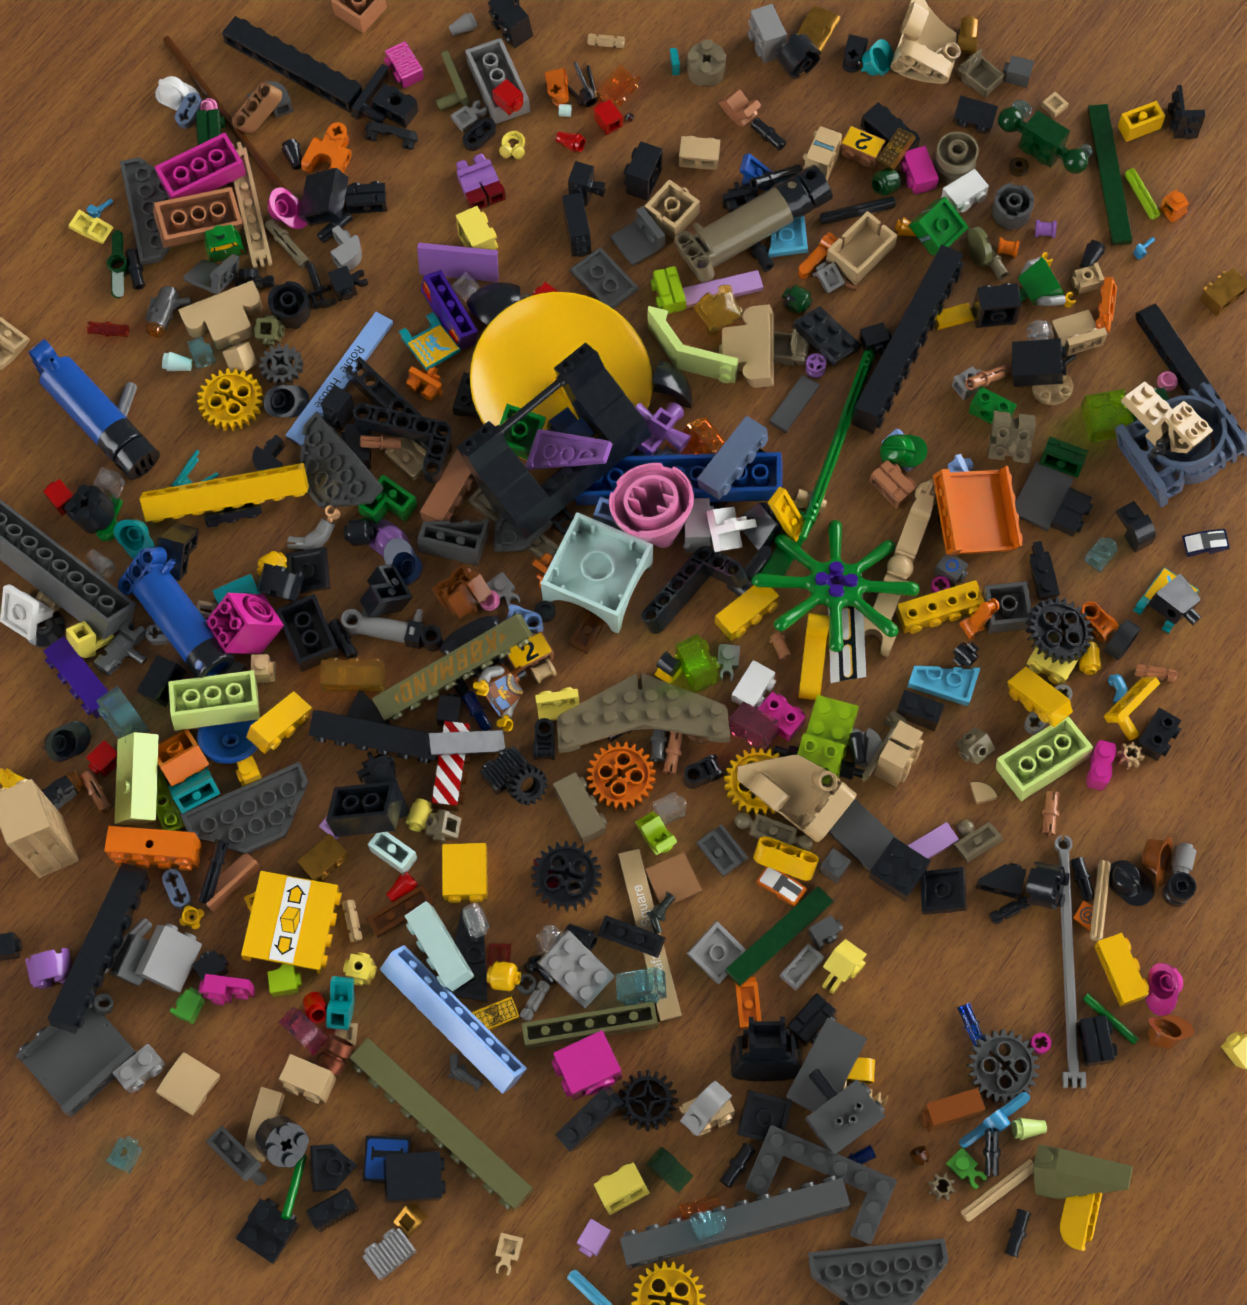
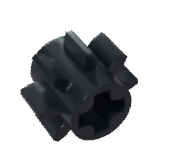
[953,642,979,667]

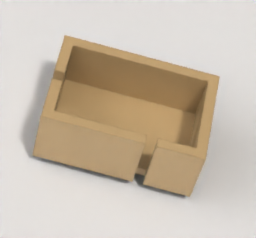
[826,211,897,285]
[874,720,924,787]

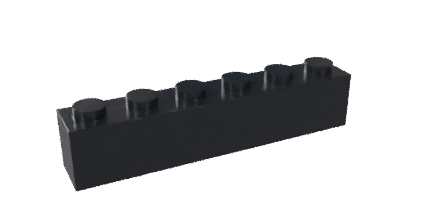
[308,710,437,763]

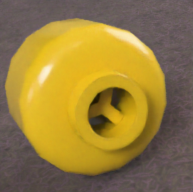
[257,551,287,577]
[487,961,521,991]

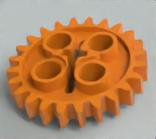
[587,741,656,811]

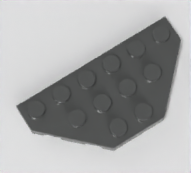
[120,157,172,265]
[300,411,384,509]
[180,762,309,854]
[808,1238,948,1305]

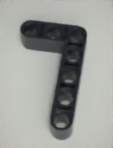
[353,403,452,483]
[641,546,748,634]

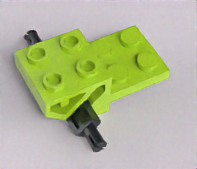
[773,695,865,785]

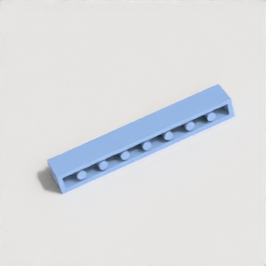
[380,945,527,1094]

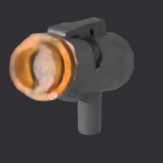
[146,286,191,338]

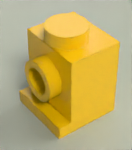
[235,756,262,787]

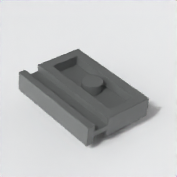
[697,824,748,878]

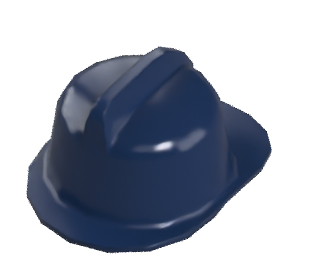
[383,538,423,585]

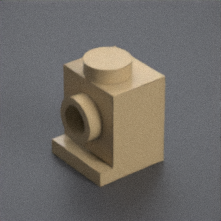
[1071,262,1105,295]
[251,654,276,683]

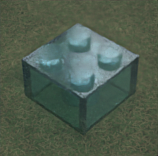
[96,686,149,739]

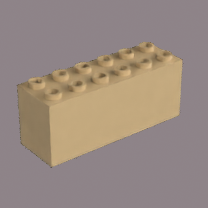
[0,779,80,878]

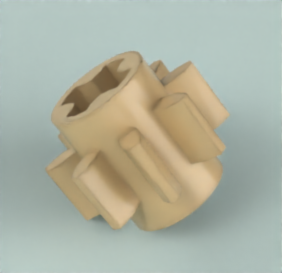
[1116,742,1145,770]

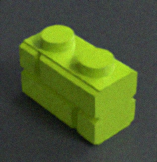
[650,266,686,314]

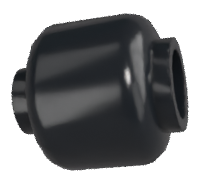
[344,518,376,546]

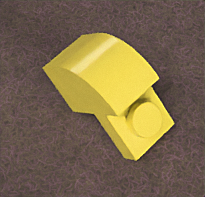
[66,621,114,658]

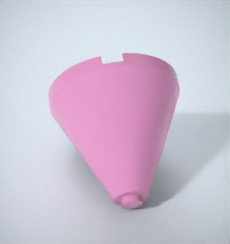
[609,463,694,548]

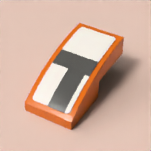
[756,867,807,907]

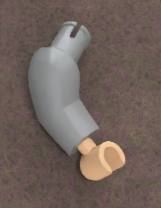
[287,505,340,550]

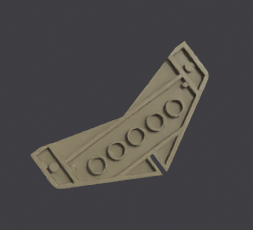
[557,673,730,753]

